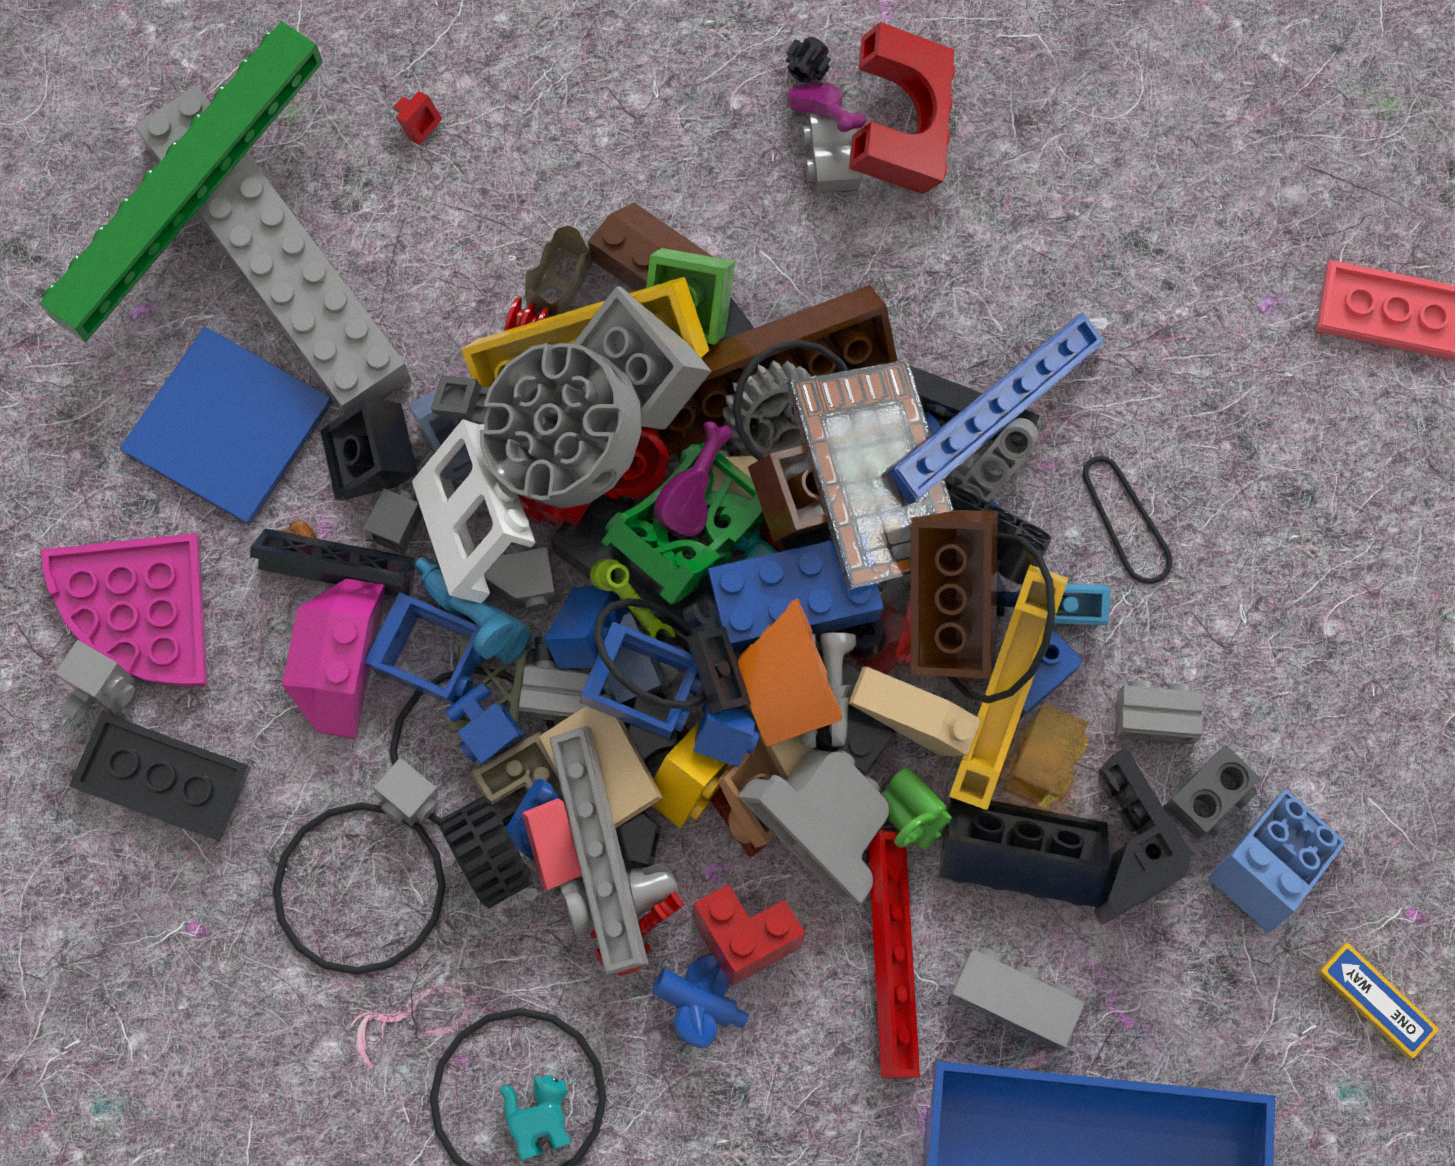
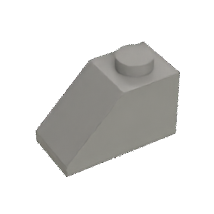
[484,547,557,611]

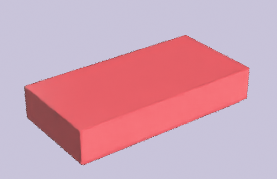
[522,798,582,890]

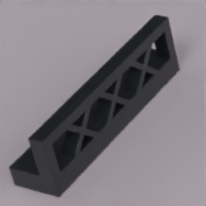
[892,361,1040,447]
[250,528,416,596]

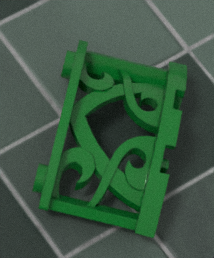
[601,443,765,605]

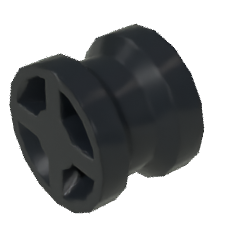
[845,618,887,658]

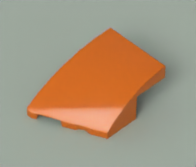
[737,598,842,747]

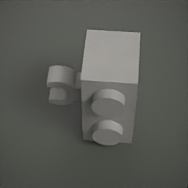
[54,640,137,724]

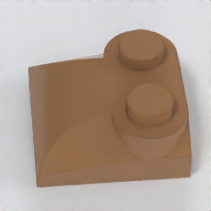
[718,737,781,848]

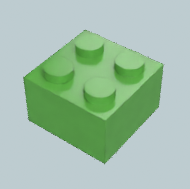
[646,248,736,345]

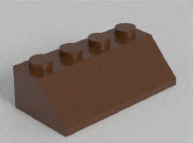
[911,510,998,679]

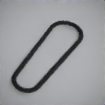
[1083,456,1173,584]

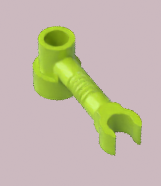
[590,559,675,639]

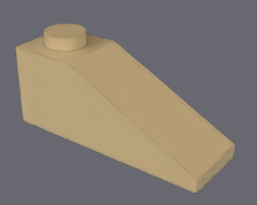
[848,667,981,756]

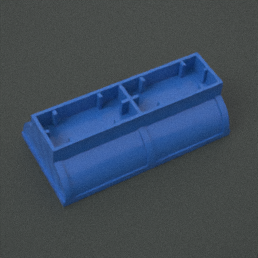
[923,1061,1276,1166]

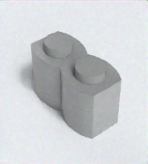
[802,111,861,193]

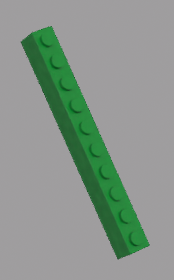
[39,21,323,343]

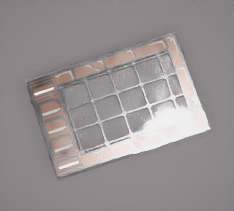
[786,360,954,591]

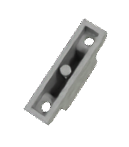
[737,749,889,904]

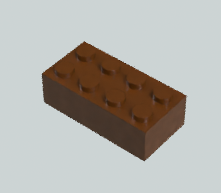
[748,420,911,542]

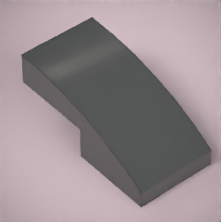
[431,375,490,424]

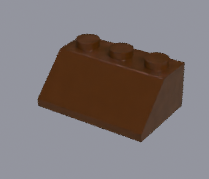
[588,202,713,291]

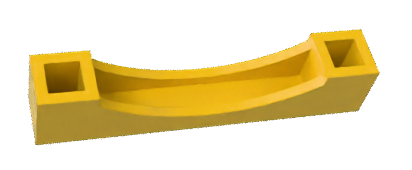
[949,565,1068,810]

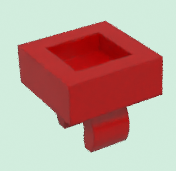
[392,91,442,145]

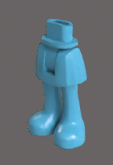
[414,557,531,664]

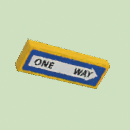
[1317,942,1439,1059]

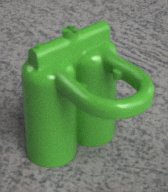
[881,767,952,851]

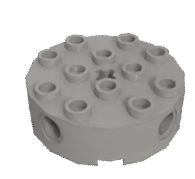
[480,343,642,509]

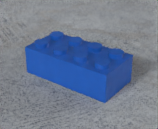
[708,533,884,654]

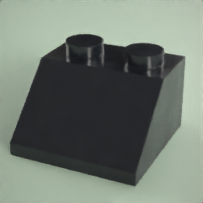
[320,399,417,500]

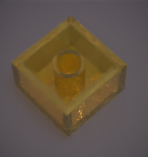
[1002,703,1090,809]

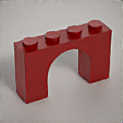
[849,22,955,194]

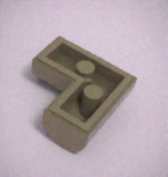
[470,732,563,806]

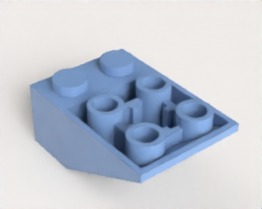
[1208,788,1346,933]

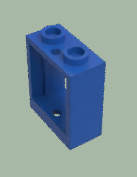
[364,592,486,705]
[580,622,702,740]

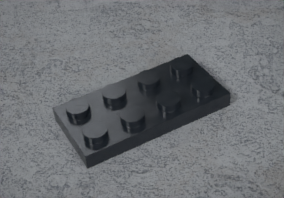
[69,712,251,842]

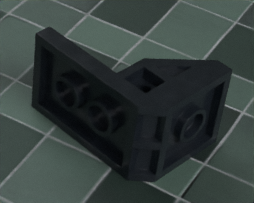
[1093,748,1191,925]

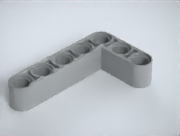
[836,402,1038,502]

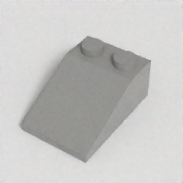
[573,286,711,430]

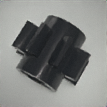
[785,37,831,83]

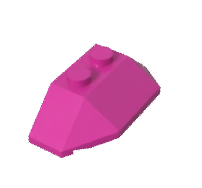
[282,579,386,739]

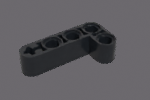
[899,479,1051,585]

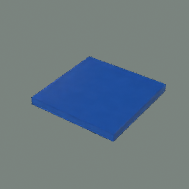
[119,326,333,526]

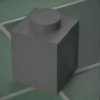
[363,488,423,555]

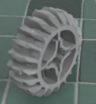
[722,361,825,456]

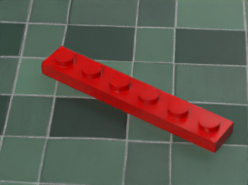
[868,830,920,1079]

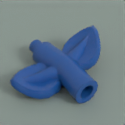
[652,953,749,1049]

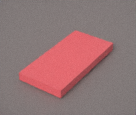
[1316,260,1455,360]

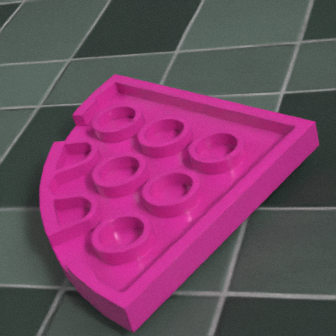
[41,533,208,687]

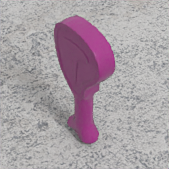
[787,82,866,132]
[653,421,732,536]

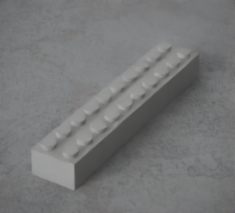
[135,86,411,414]

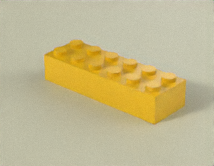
[461,277,709,387]

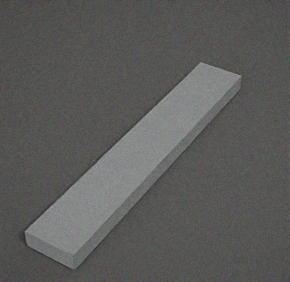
[549,726,648,975]

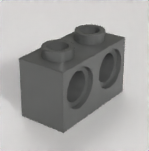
[1163,745,1261,839]

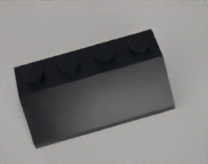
[939,797,1110,908]

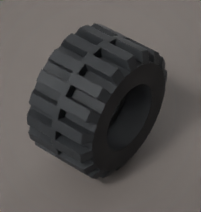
[440,796,532,909]

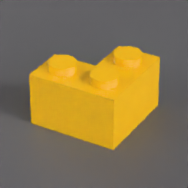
[651,721,731,829]

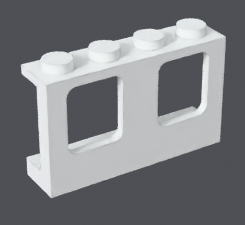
[412,419,535,604]

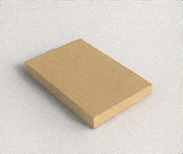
[539,694,663,828]

